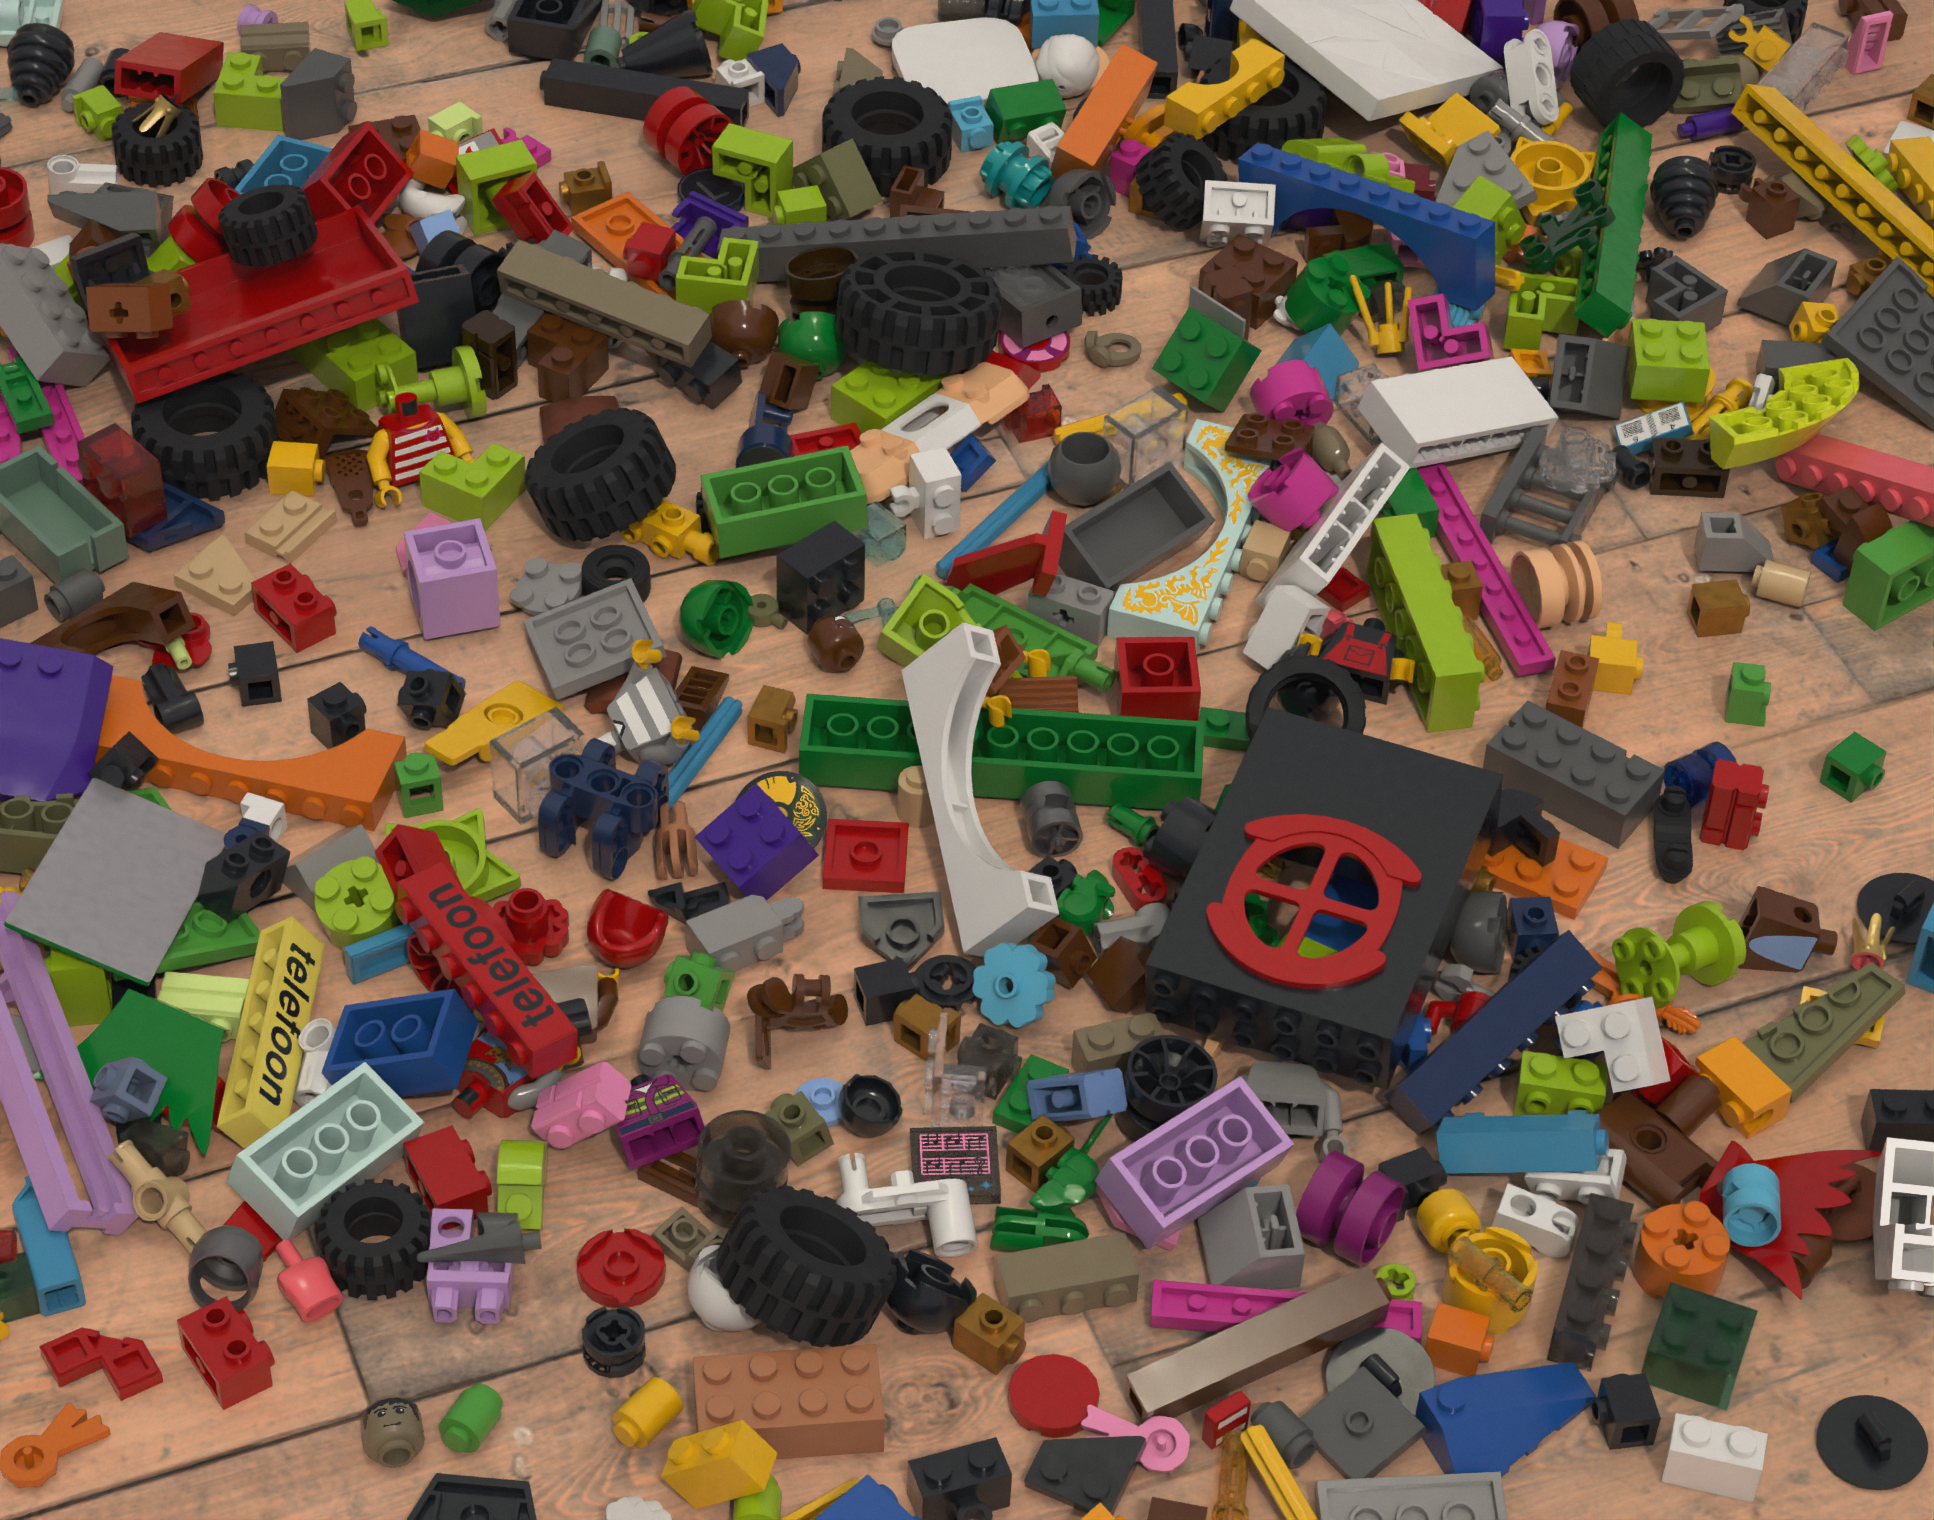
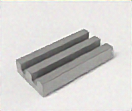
[600,0,635,48]

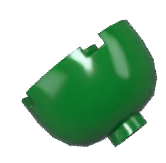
[778,312,848,380]
[679,580,754,658]

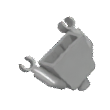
[1241,1059,1348,1164]

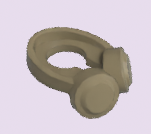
[1085,331,1142,368]

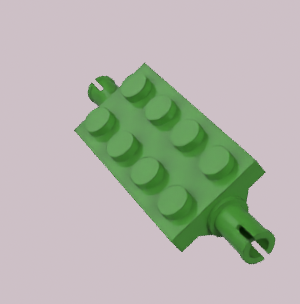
[910,574,1117,693]

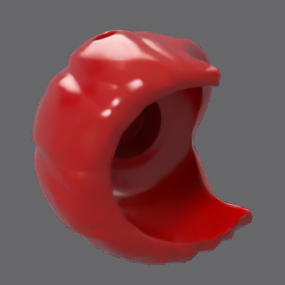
[587,889,668,968]

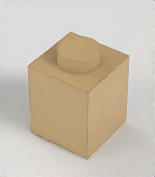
[1239,520,1292,583]

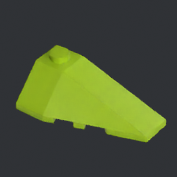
[876,573,1023,698]

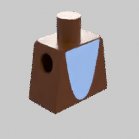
[1738,886,1838,973]

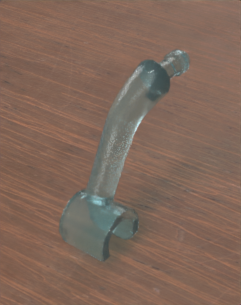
[823,598,899,625]

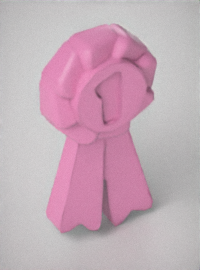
[1081,1405,1190,1473]

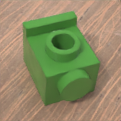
[1725,662,1771,727]
[394,752,444,818]

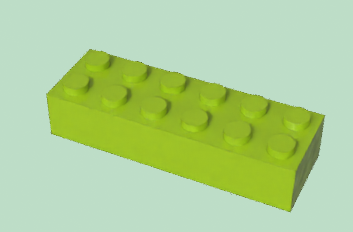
[1365,513,1485,733]

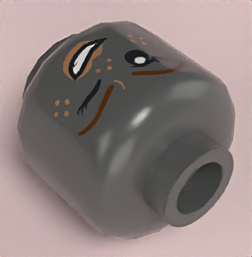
[1470,70,1510,115]

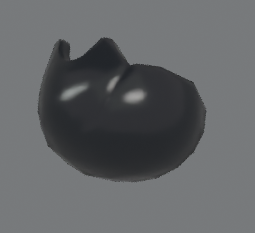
[838,1074,903,1138]

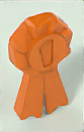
[0,1402,111,1488]

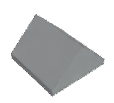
[283,824,380,913]

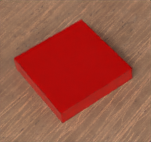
[823,819,909,893]

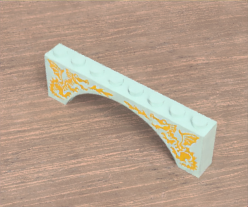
[1107,419,1277,654]

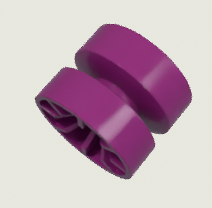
[1296,1150,1405,1267]

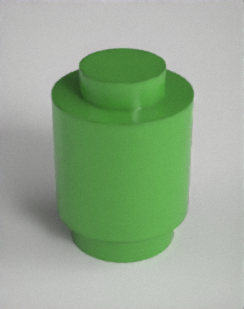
[439,1384,503,1453]

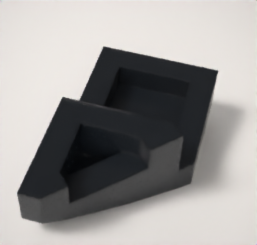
[648,882,731,925]

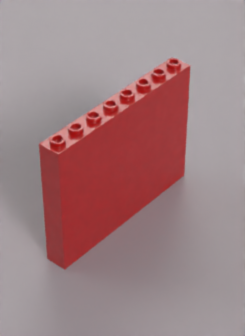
[99,206,419,404]

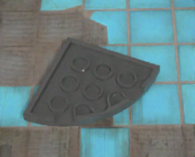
[1821,256,1934,430]

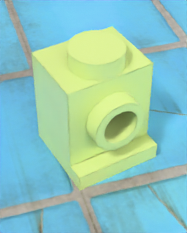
[428,101,483,143]

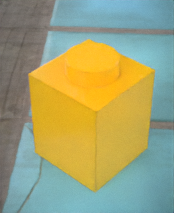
[267,441,326,497]

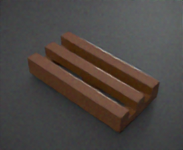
[638,1151,736,1215]

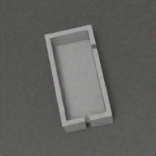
[0,243,112,387]

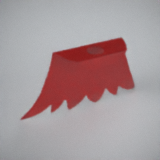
[1699,1140,1882,1300]

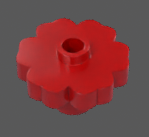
[493,888,569,965]

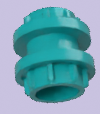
[980,141,1054,209]

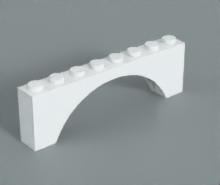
[901,622,1059,957]

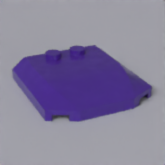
[0,638,114,802]

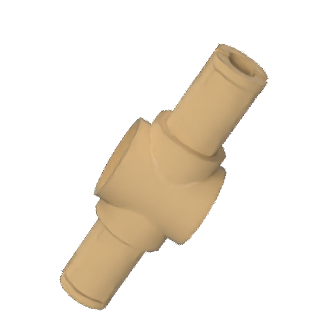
[108,1140,207,1256]

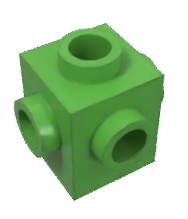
[663,950,736,1012]

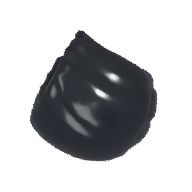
[1274,642,1340,721]

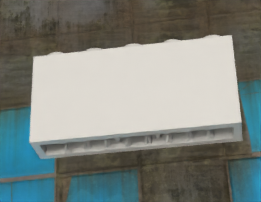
[1357,356,1559,469]
[1255,443,1410,609]

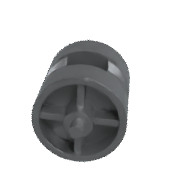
[1020,781,1083,858]

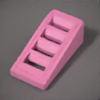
[1841,11,1893,75]

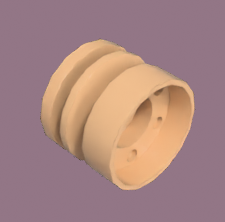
[1510,540,1603,629]

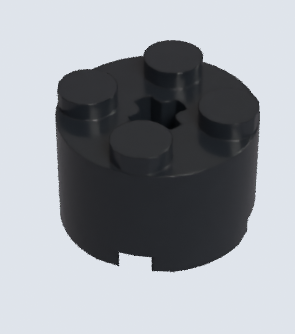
[1143,797,1218,886]

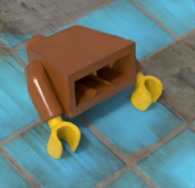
[981,625,1051,727]

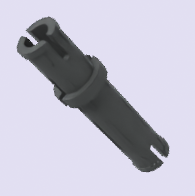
[658,216,717,291]

